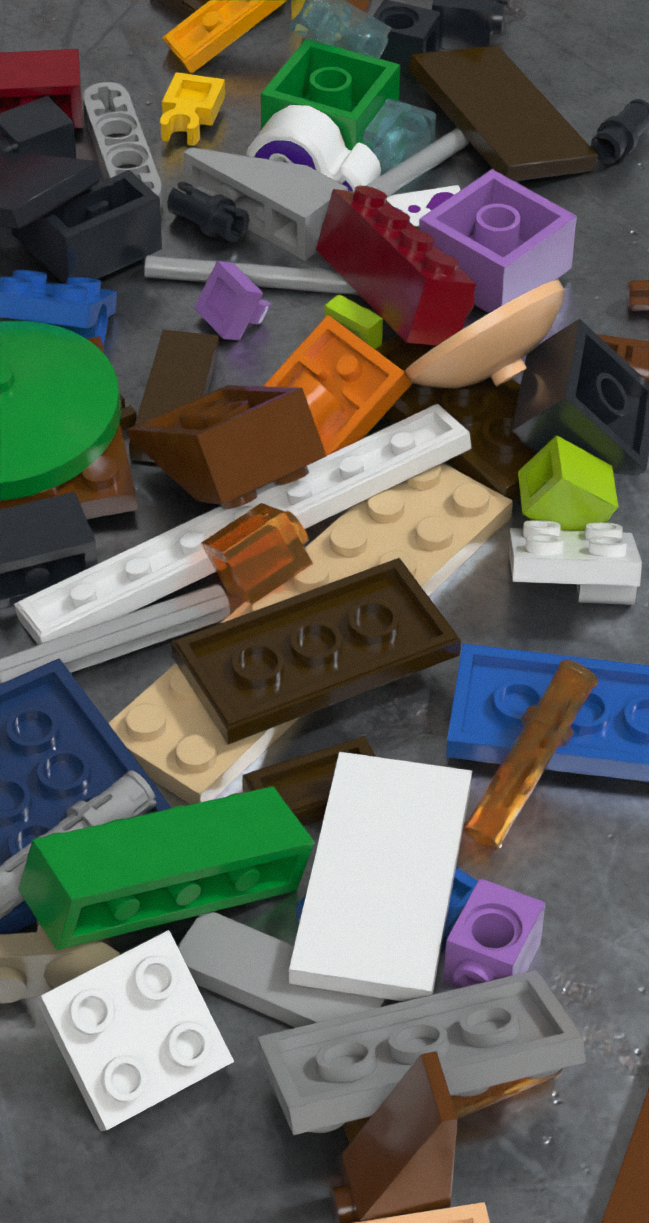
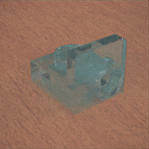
[363,98,436,176]

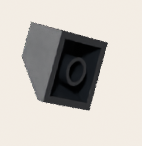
[512,319,649,476]

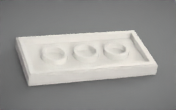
[289,752,472,1002]

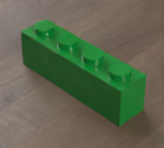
[18,786,315,950]

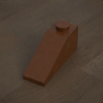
[330,1051,458,1223]

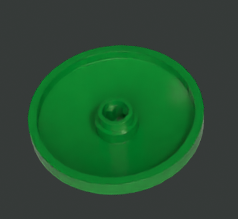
[0,321,121,501]

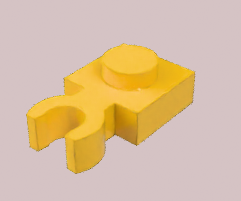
[160,72,225,146]

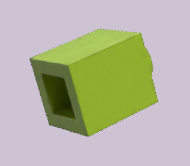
[518,435,618,531]

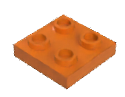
[263,315,413,455]

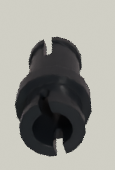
[590,99,649,164]
[167,181,250,243]

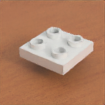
[509,520,642,605]
[35,930,234,1131]

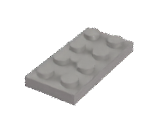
[257,970,586,1135]

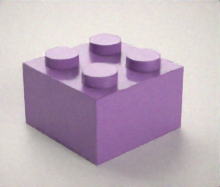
[419,169,577,313]

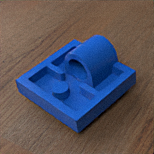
[0,270,117,345]

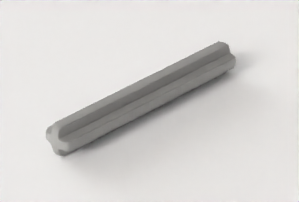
[0,584,230,684]

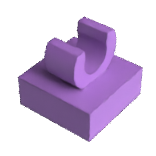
[194,261,271,340]

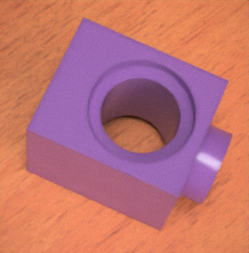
[444,878,545,989]

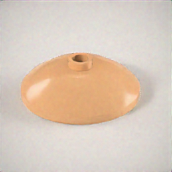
[405,280,565,388]

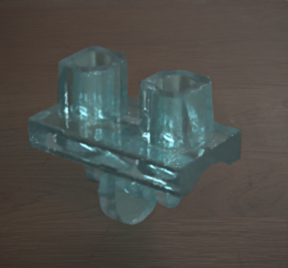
[288,0,391,59]

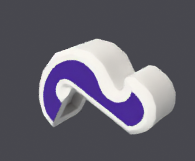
[246,105,381,191]

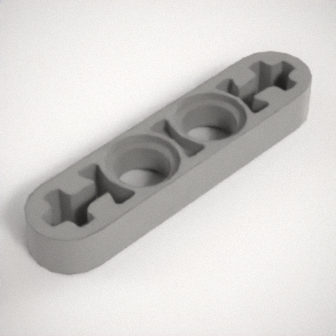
[83,82,163,215]

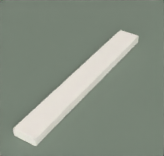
[14,404,472,644]

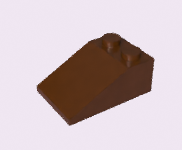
[127,385,327,509]

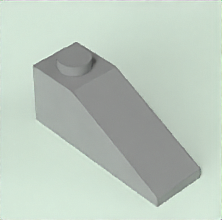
[184,147,348,261]

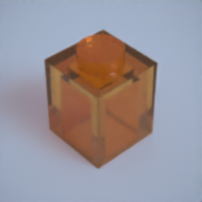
[201,503,313,604]

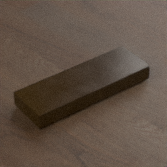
[129,330,219,462]

